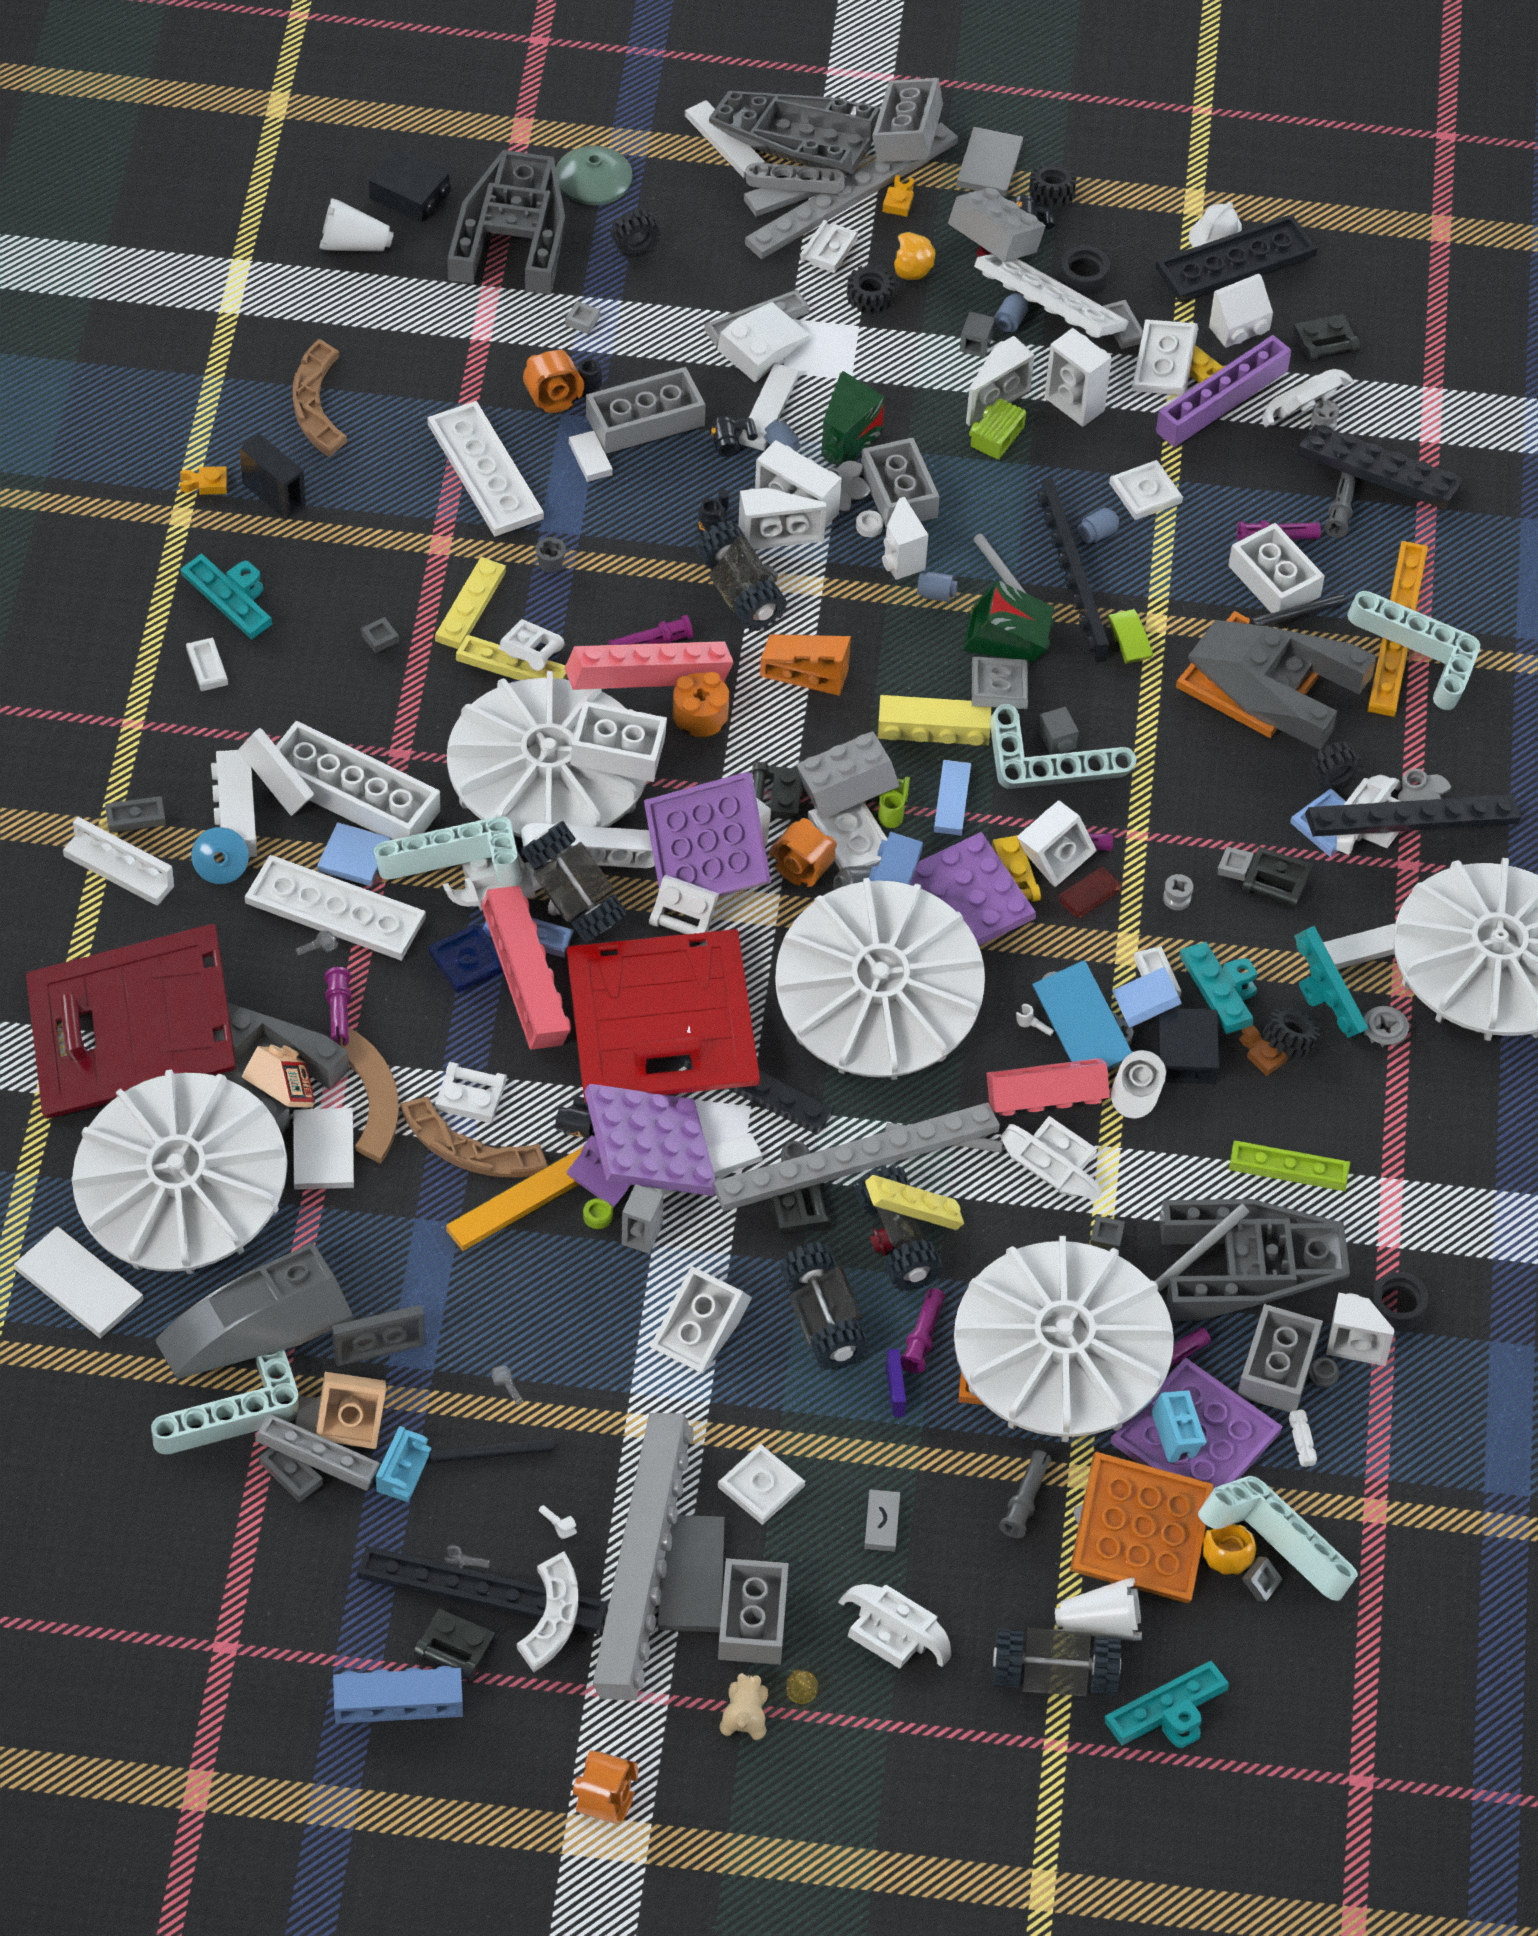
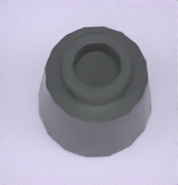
[535,537,566,573]

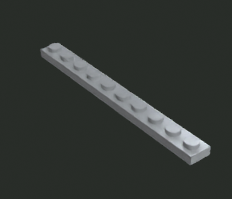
[745,122,958,259]
[713,1102,1000,1212]

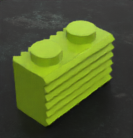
[969,398,1026,460]

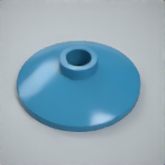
[191,827,249,884]

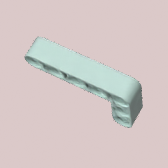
[1347,591,1480,710]
[990,704,1136,789]
[374,816,523,887]
[151,1350,299,1454]
[1198,1476,1357,1601]

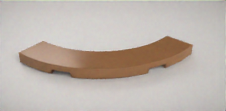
[293,339,347,458]
[340,1027,399,1164]
[400,1096,548,1177]

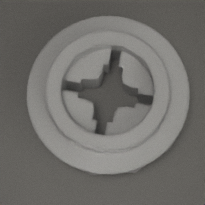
[1364,1006,1409,1048]

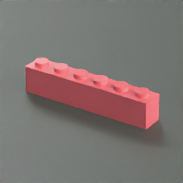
[564,641,734,690]
[481,886,571,1050]

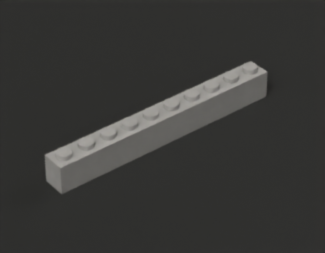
[593,1413,694,1701]

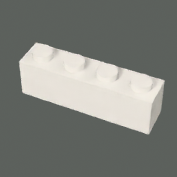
[211,750,257,859]

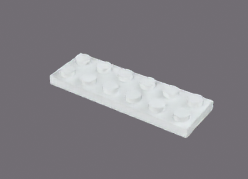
[974,254,1129,338]
[427,401,544,537]
[245,855,426,961]

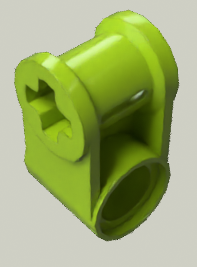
[878,777,910,828]

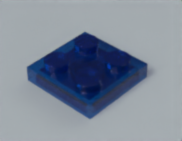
[428,923,504,994]

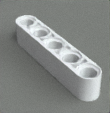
[521,823,655,868]

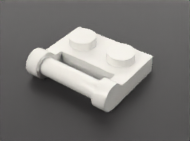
[499,619,564,671]
[649,875,719,943]
[435,1062,507,1123]

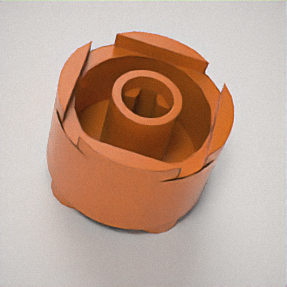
[523,349,584,413]
[673,672,729,737]
[769,818,837,887]
[573,1750,638,1824]

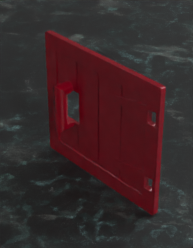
[26,924,237,1119]

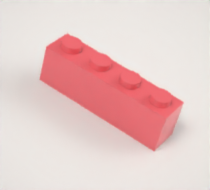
[986,1058,1110,1116]

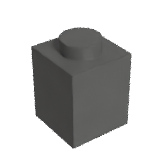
[960,312,995,358]
[1038,707,1079,755]

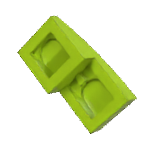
[1108,609,1153,664]

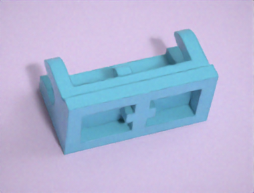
[1151,1390,1206,1463]
[376,1426,431,1502]

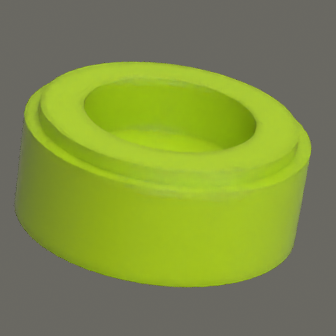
[583,1198,613,1229]

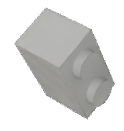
[622,1184,664,1254]

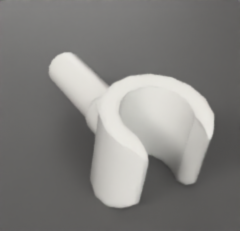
[1016,1004,1055,1036]
[539,1505,577,1539]

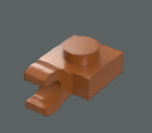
[1239,1025,1289,1076]

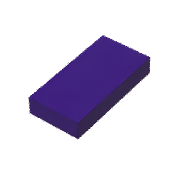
[886,1349,906,1418]

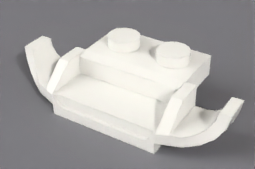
[1262,369,1354,428]
[1336,775,1401,855]
[443,851,556,911]
[1000,1116,1102,1202]
[838,1584,951,1669]

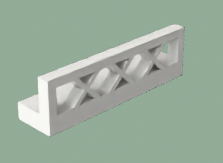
[63,817,174,906]

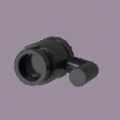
[1013,195,1055,229]
[578,359,614,398]
[709,416,758,457]
[697,490,729,536]
[555,1096,594,1139]

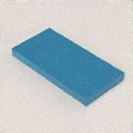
[1033,960,1132,1071]

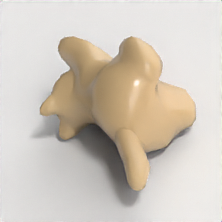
[720,1673,768,1740]

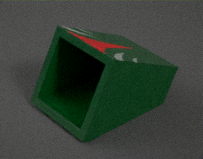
[821,371,885,467]
[963,580,1055,663]

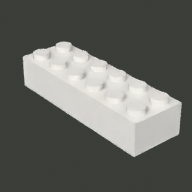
[276,721,440,840]

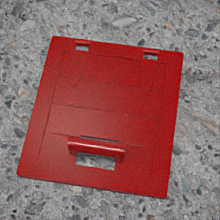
[567,929,760,1103]

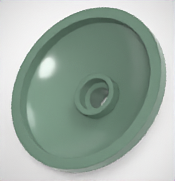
[556,145,632,205]

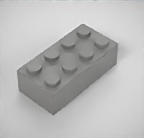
[872,78,943,163]
[586,367,706,454]

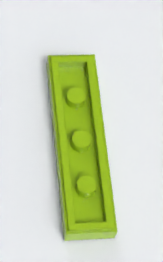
[1229,1140,1350,1191]

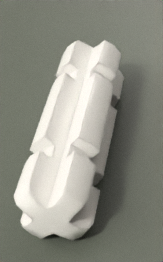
[1289,1409,1317,1467]

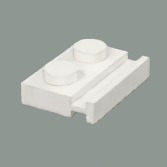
[801,220,858,273]

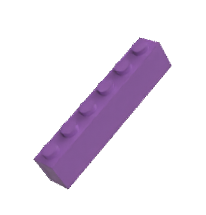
[1156,335,1291,447]

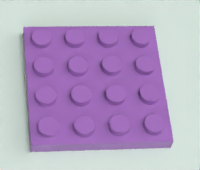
[644,772,771,911]
[911,832,1036,946]
[584,1084,716,1196]
[1110,1358,1283,1489]

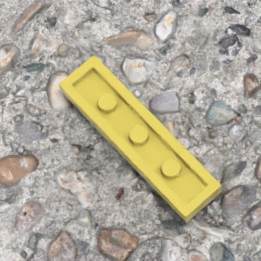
[435,557,506,649]
[456,635,567,681]
[865,1175,964,1230]

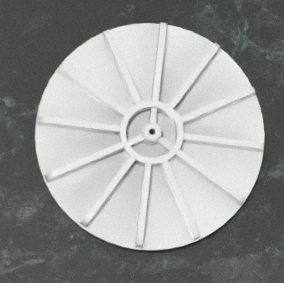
[447,671,647,837]
[1393,858,1538,1041]
[775,878,985,1080]
[72,1069,287,1274]
[954,1236,1174,1442]

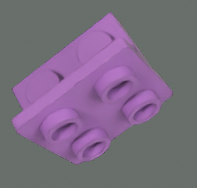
[567,1135,631,1208]

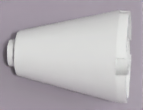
[319,198,393,252]
[1055,1578,1142,1641]

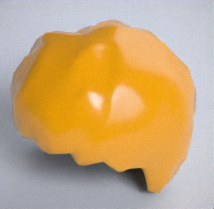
[894,232,936,280]
[1203,1524,1256,1575]

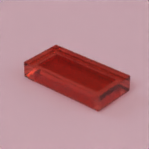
[1059,867,1121,919]

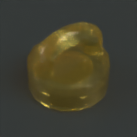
[786,1669,818,1704]

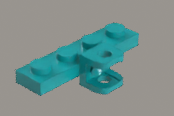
[181,553,273,640]
[1294,926,1368,1038]
[1180,942,1257,1034]
[1105,1661,1229,1748]

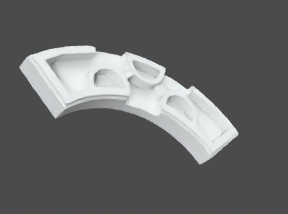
[517,1552,578,1672]

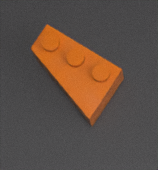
[760,634,851,696]

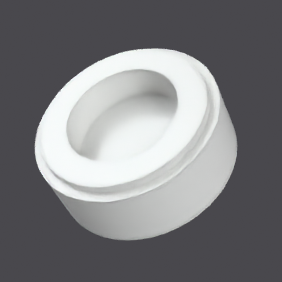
[856,510,883,537]

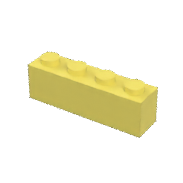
[878,695,991,746]

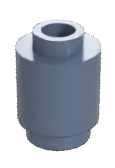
[994,293,1028,332]
[764,419,802,452]
[1078,508,1119,544]
[917,572,958,602]

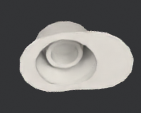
[1189,202,1242,247]
[1111,1050,1166,1118]

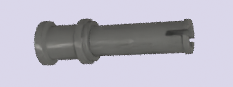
[1324,472,1358,538]
[999,1450,1051,1538]

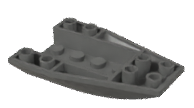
[709,91,880,175]
[155,1243,354,1379]

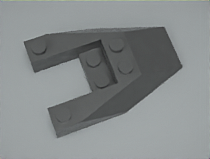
[447,150,565,295]
[1188,620,1377,750]
[214,1003,349,1134]
[1159,1199,1350,1321]

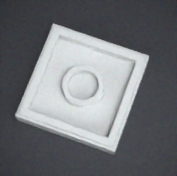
[1109,460,1183,520]
[718,1444,805,1525]

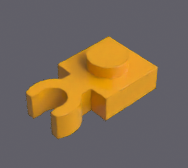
[882,175,914,217]
[180,466,227,495]

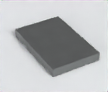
[332,1305,425,1366]

